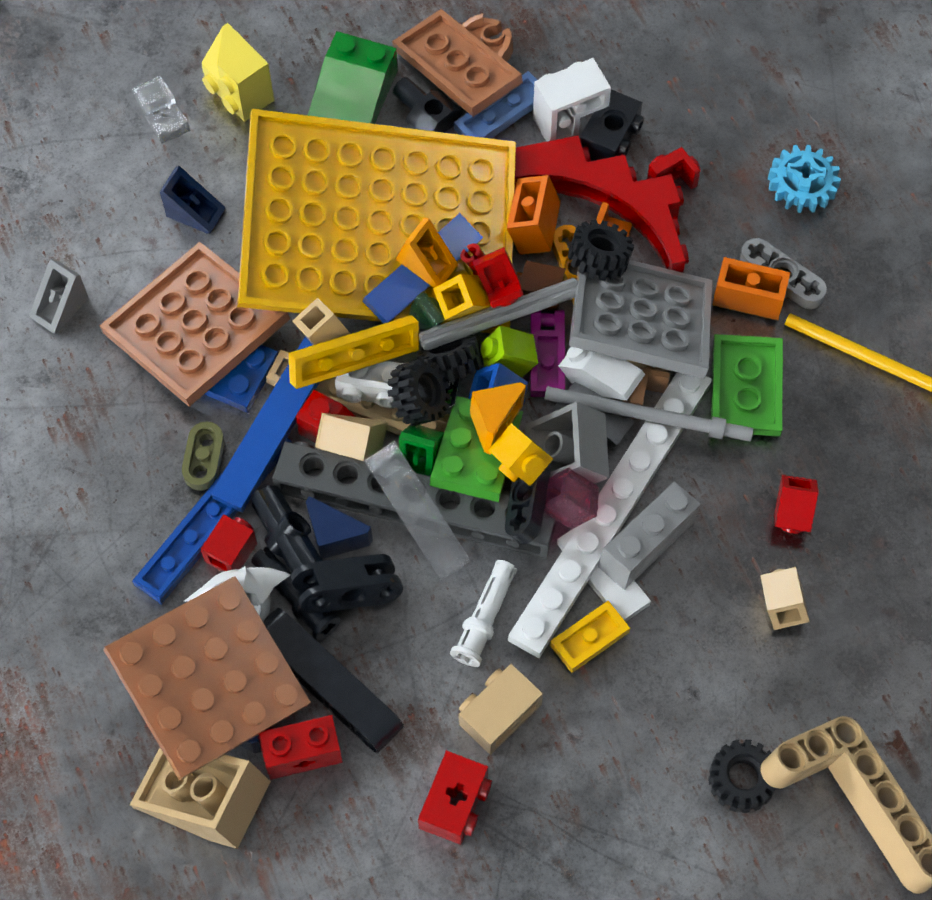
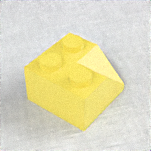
[201,23,274,122]

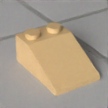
[130,748,271,849]

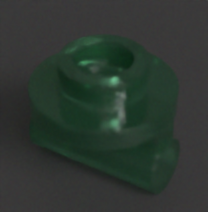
[409,291,445,330]

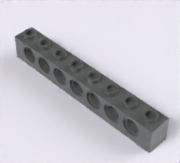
[272,442,558,559]

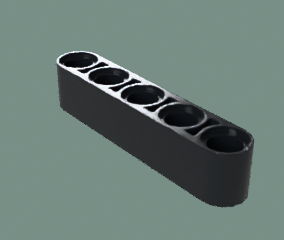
[263,608,404,754]

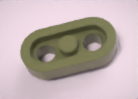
[182,421,225,490]

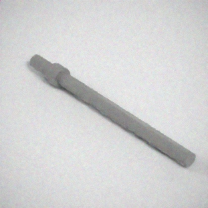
[544,386,753,442]

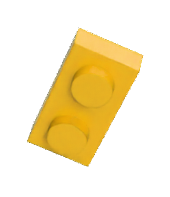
[550,601,630,673]

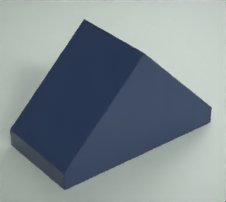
[160,166,226,234]
[306,496,373,559]

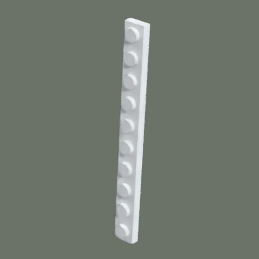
[508,372,712,658]

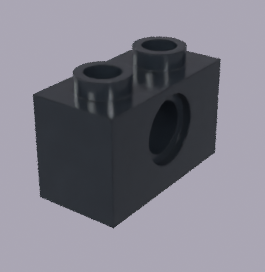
[580,89,645,161]

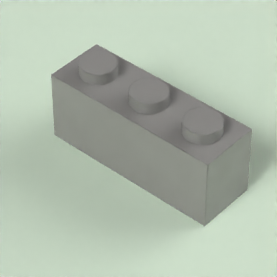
[598,481,701,590]

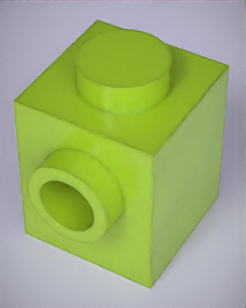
[481,326,538,378]

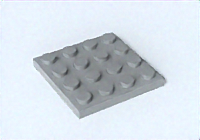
[569,260,712,379]

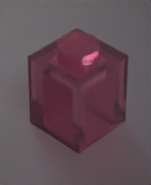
[544,468,599,529]

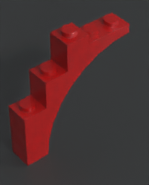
[514,135,689,273]

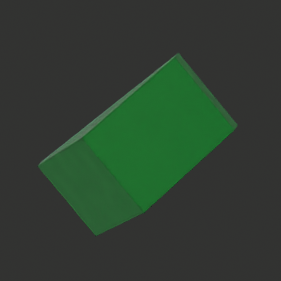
[399,424,444,476]

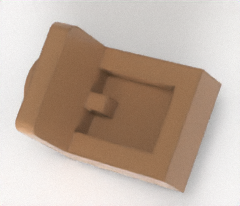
[622,366,670,420]

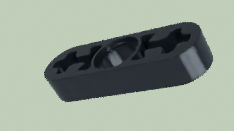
[505,461,552,544]

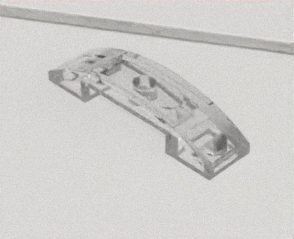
[364,441,471,580]

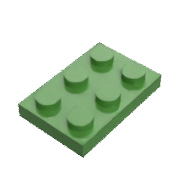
[711,334,783,437]
[430,396,523,502]

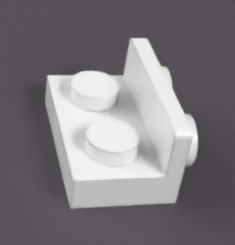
[335,361,404,408]

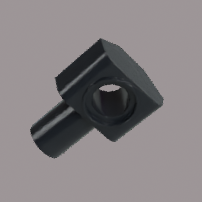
[393,77,462,133]

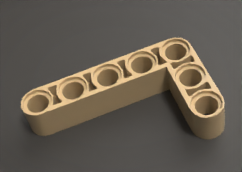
[761,716,932,894]

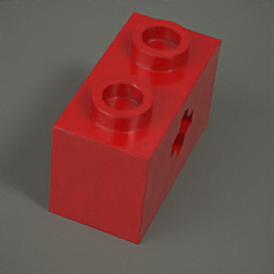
[259,715,343,780]
[418,750,492,845]

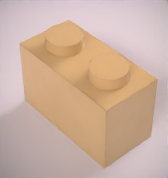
[459,664,543,755]

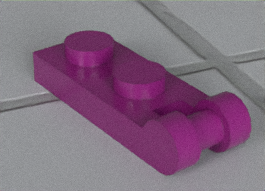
[530,310,565,397]

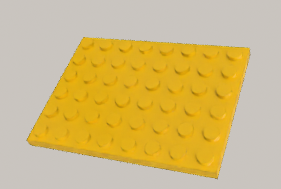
[237,109,516,333]

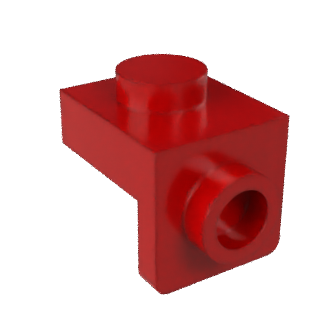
[647,147,701,190]
[473,247,523,308]

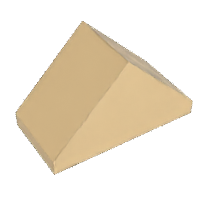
[315,413,388,461]

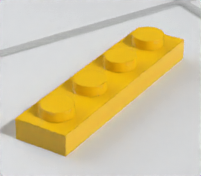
[289,315,419,389]

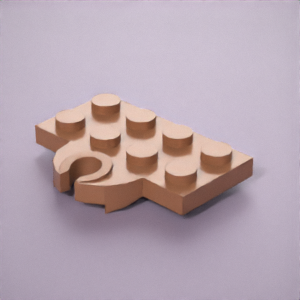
[392,9,523,117]

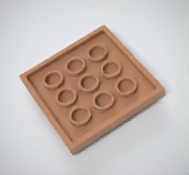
[99,242,290,407]
[104,576,311,780]

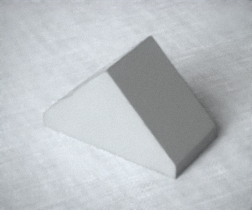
[29,258,89,334]

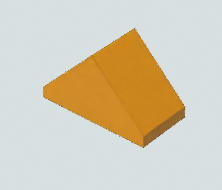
[395,217,458,288]
[470,382,526,455]

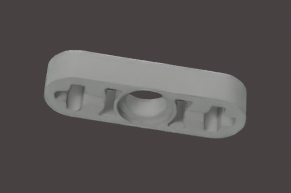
[740,238,827,309]

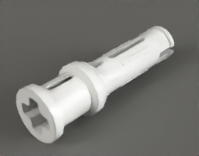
[450,560,517,667]

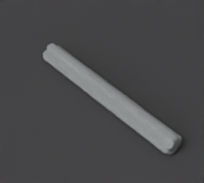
[419,278,578,351]

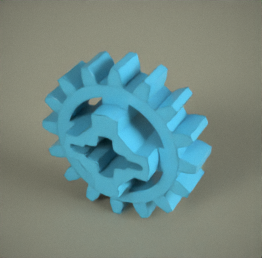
[768,145,841,213]

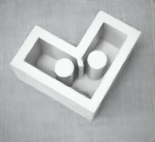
[533,58,611,142]

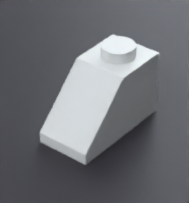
[559,346,645,401]

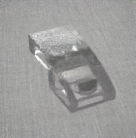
[131,76,191,144]

